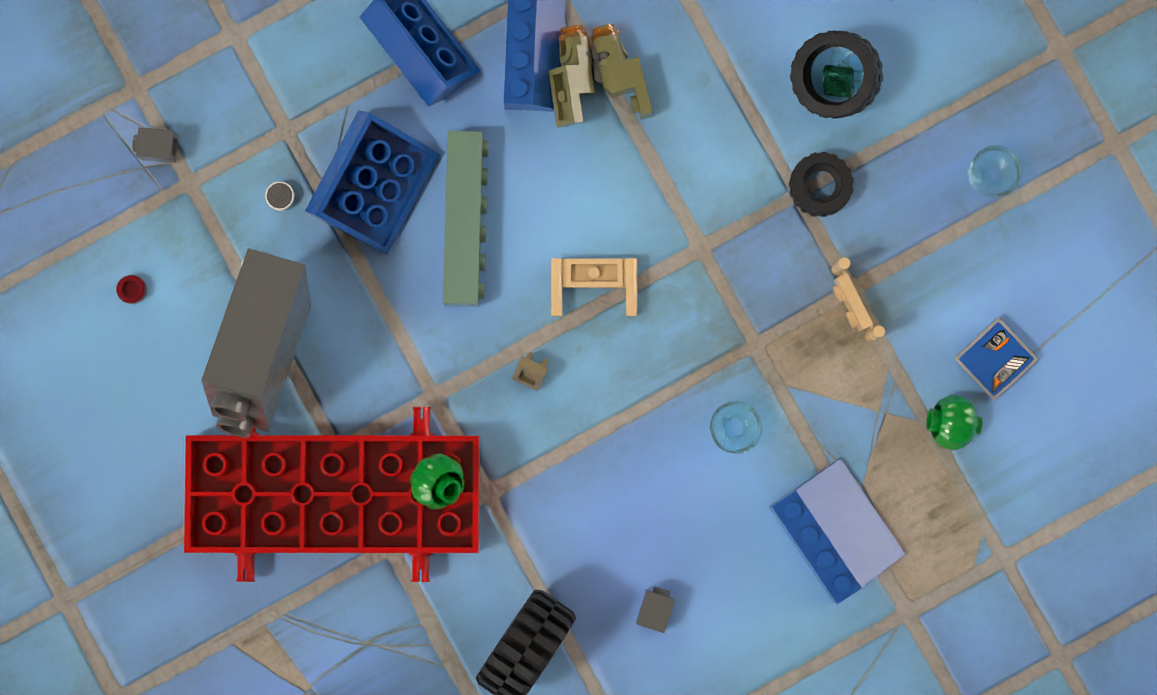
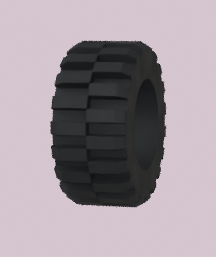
[476,590,576,695]

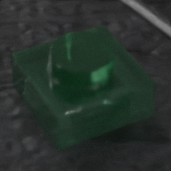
[822,65,854,98]

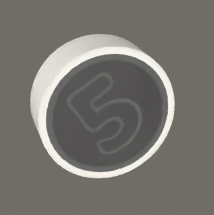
[265,182,295,211]

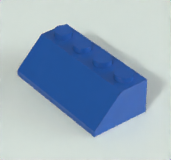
[359,0,481,107]
[504,0,566,111]

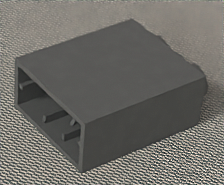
[201,248,311,438]

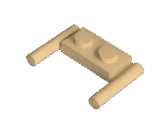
[831,257,885,341]
[551,258,637,317]

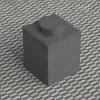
[132,127,178,163]
[636,586,675,633]

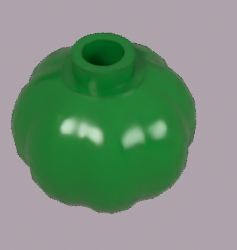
[926,395,983,450]
[410,453,464,509]

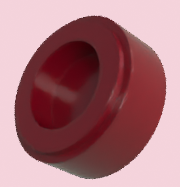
[116,275,147,304]

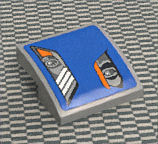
[954,317,1039,400]

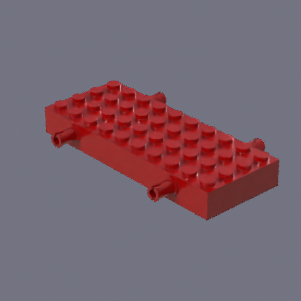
[184,407,480,582]

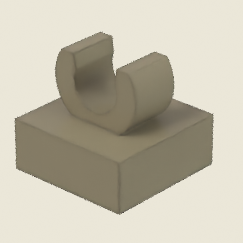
[512,352,548,391]

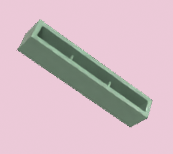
[443,131,489,307]

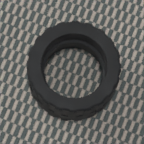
[790,30,883,119]

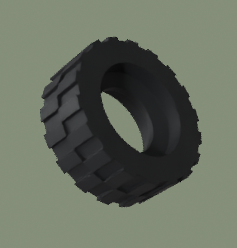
[789,152,854,217]

